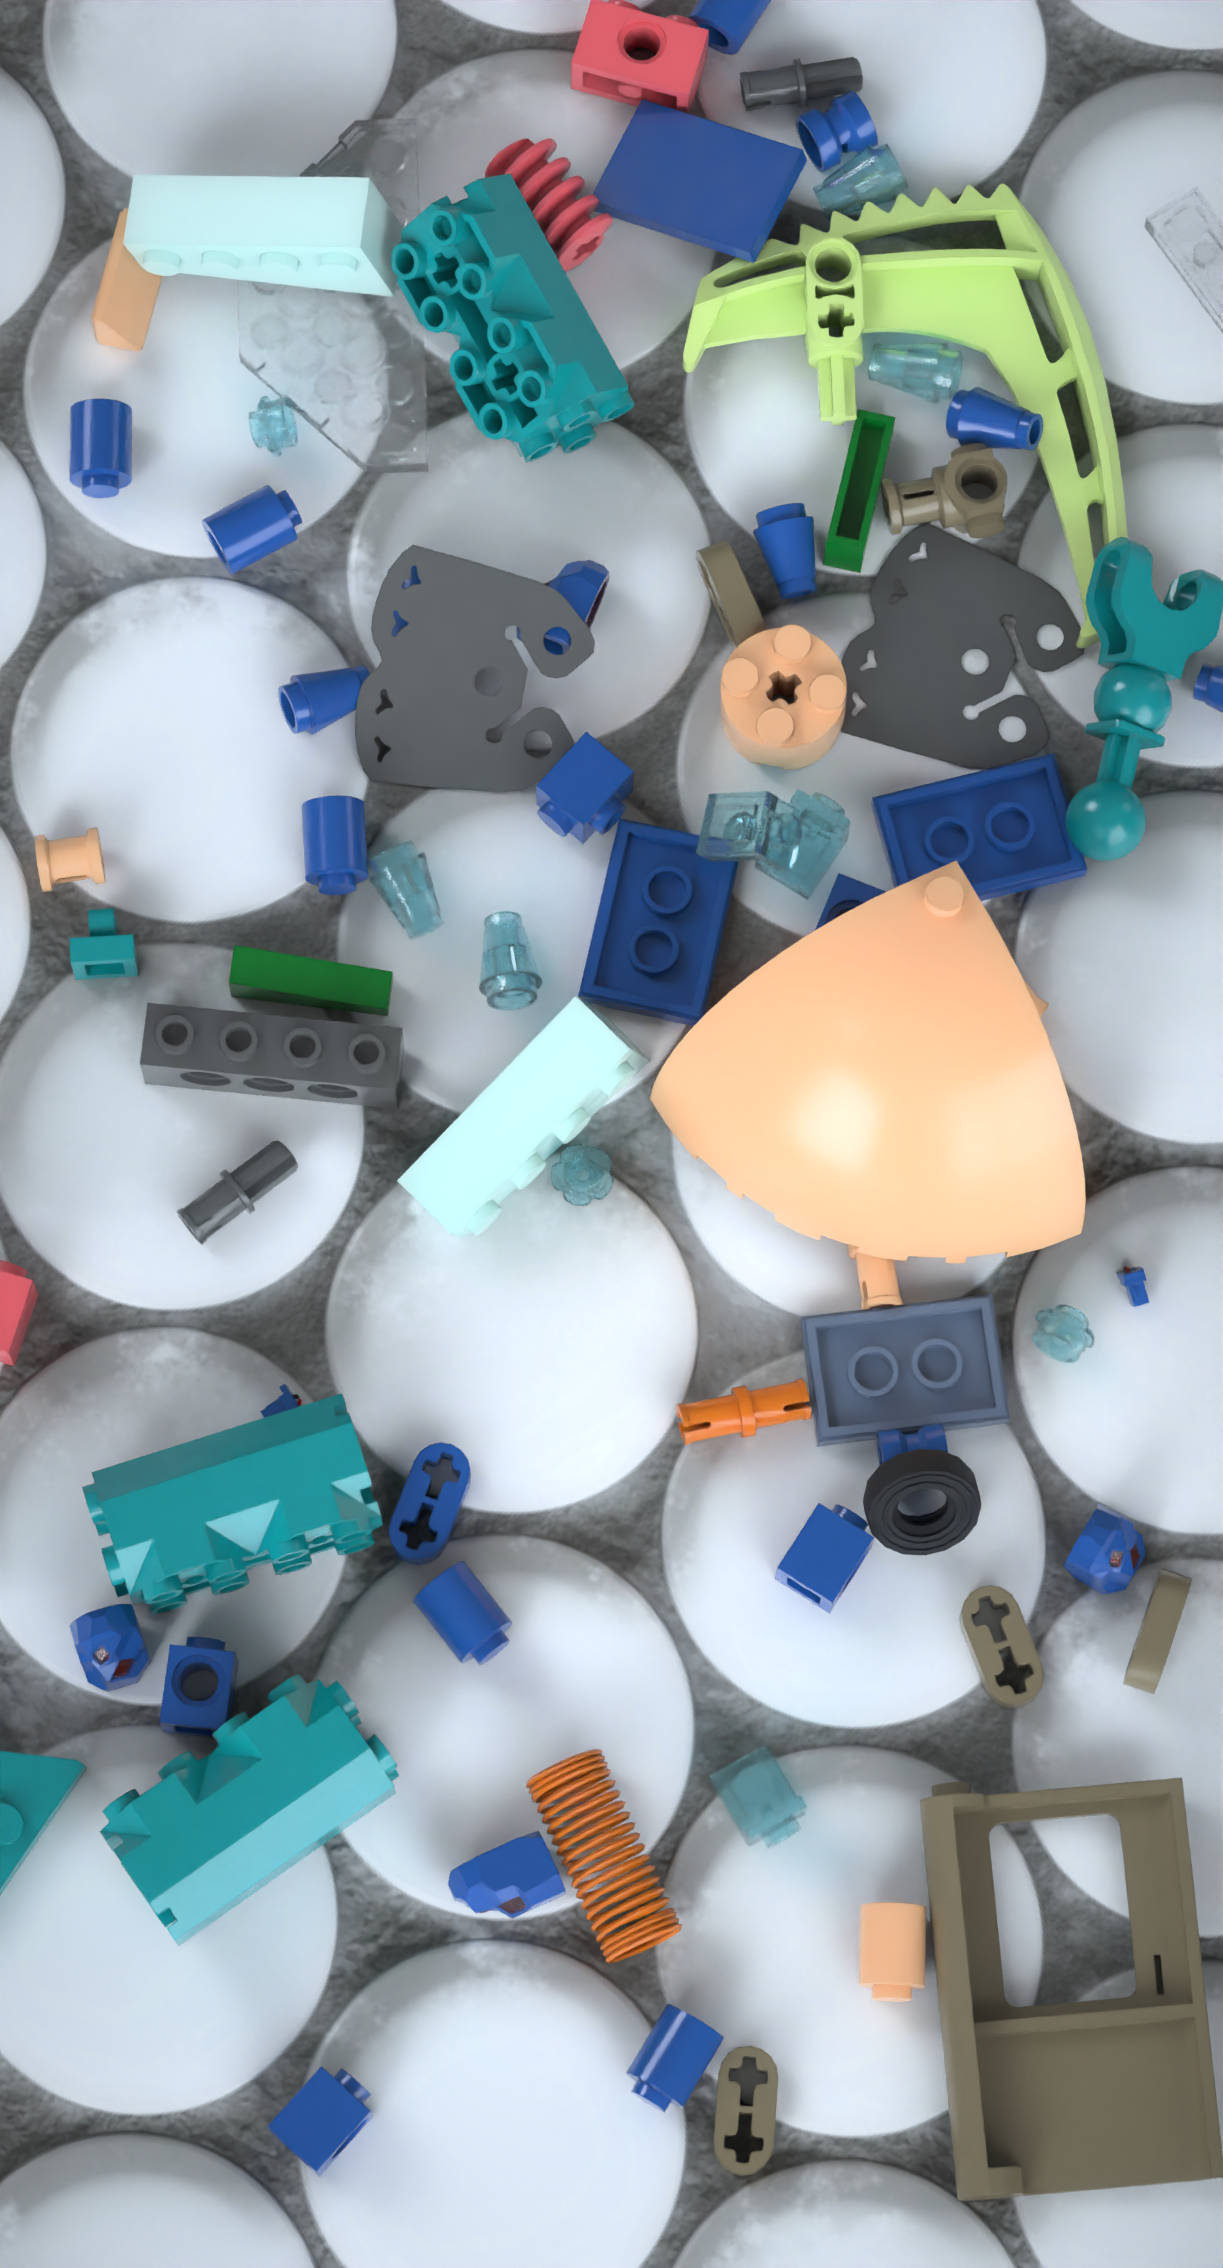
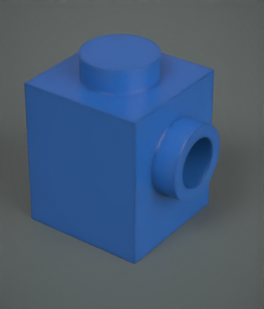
[536,732,634,844]

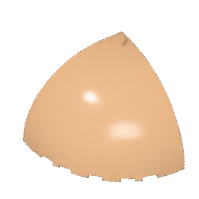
[650,860,1086,1263]

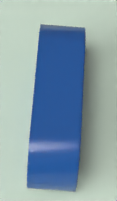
[389,1442,471,1565]

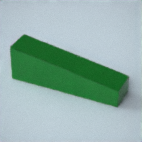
[823,409,896,573]
[229,945,393,1016]

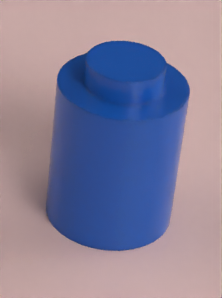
[688,0,771,55]
[69,399,132,498]
[202,485,302,575]
[301,795,368,895]
[413,1561,512,1665]
[626,2004,724,2112]

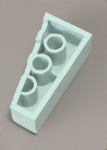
[123,175,404,297]
[397,996,651,1238]

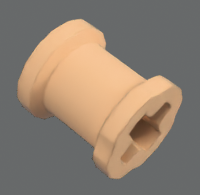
[34,827,106,892]

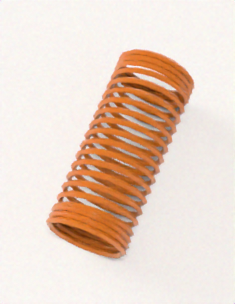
[526,1749,682,1963]

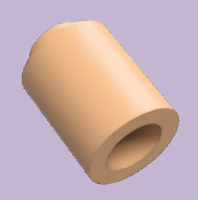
[859,1902,926,2002]

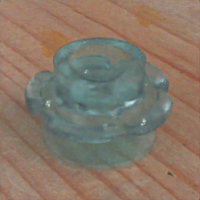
[249,396,298,457]
[551,1144,614,1206]
[1032,1305,1095,1363]

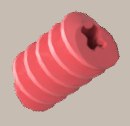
[485,138,613,272]

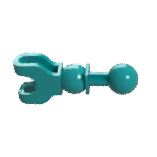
[1065,537,1223,861]

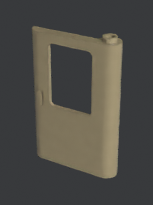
[920,1777,1223,2201]

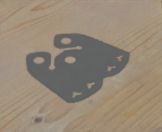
[841,523,1085,769]
[355,545,595,792]

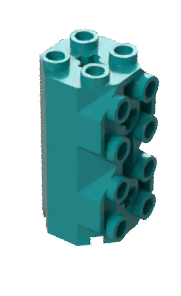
[391,174,634,463]
[82,1393,383,1615]
[100,1674,399,1947]

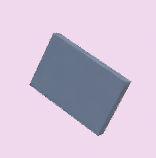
[800,1294,1010,1447]

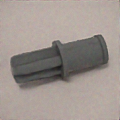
[740,57,863,112]
[177,1140,298,1245]

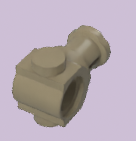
[881,443,1007,538]

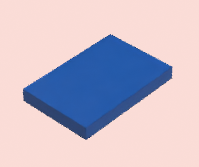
[593,99,807,263]
[871,753,1087,901]
[578,818,742,1026]

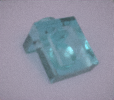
[755,789,851,900]
[696,791,804,871]
[709,1743,807,1848]

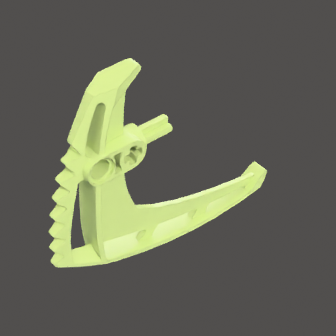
[682,183,1127,648]

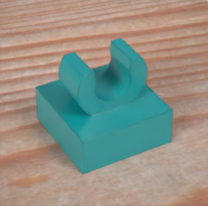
[70,908,139,980]

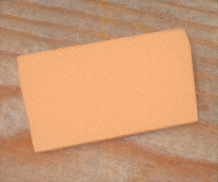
[91,208,162,352]

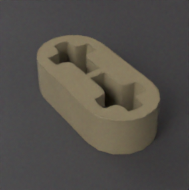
[696,540,767,650]
[1123,1568,1192,1694]
[959,1585,1044,1709]
[713,2046,778,2176]

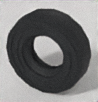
[863,1449,981,1555]

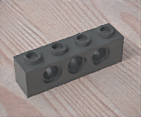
[140,1003,404,1109]

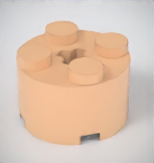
[721,625,847,770]

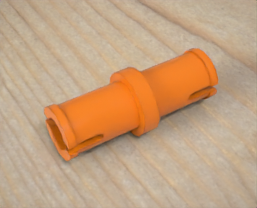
[676,1378,811,1445]

